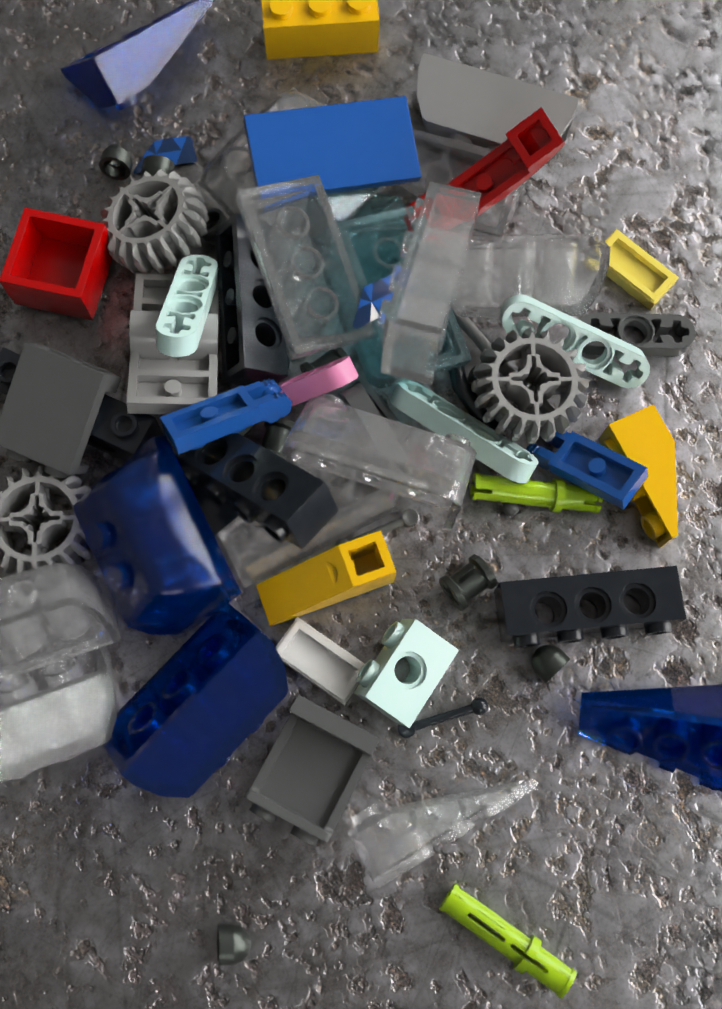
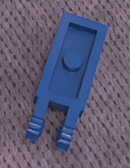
[160,378,293,454]
[526,431,648,510]

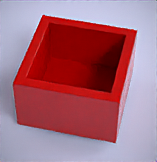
[0,207,113,321]

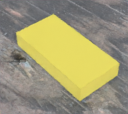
[589,229,679,310]

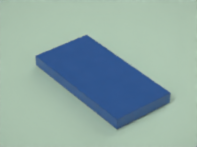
[243,96,422,203]

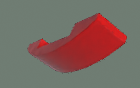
[401,107,565,246]

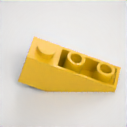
[599,404,678,548]
[256,530,397,627]

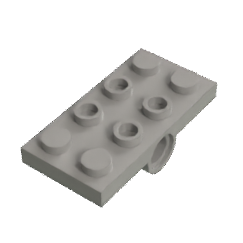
[127,273,218,414]

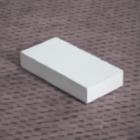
[271,617,365,706]

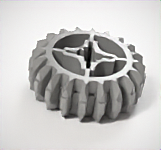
[100,169,209,274]
[471,327,590,445]
[0,465,103,583]

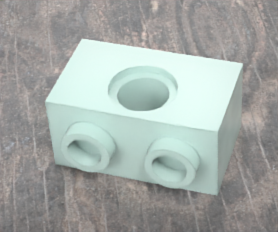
[354,619,459,728]

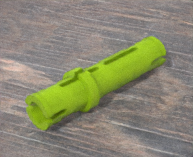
[470,472,603,514]
[439,883,577,998]

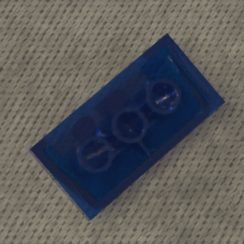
[73,436,242,635]
[96,601,288,798]

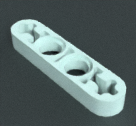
[156,255,218,357]
[500,294,650,388]
[390,379,539,484]

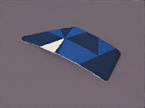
[133,136,197,174]
[353,273,414,329]

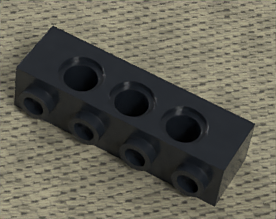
[215,213,290,386]
[0,347,164,470]
[168,433,339,550]
[494,566,686,648]

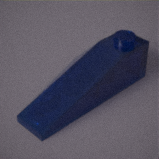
[60,0,215,111]
[578,684,722,792]

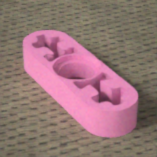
[277,356,359,406]

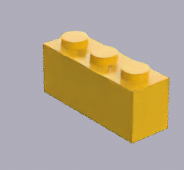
[261,0,380,60]

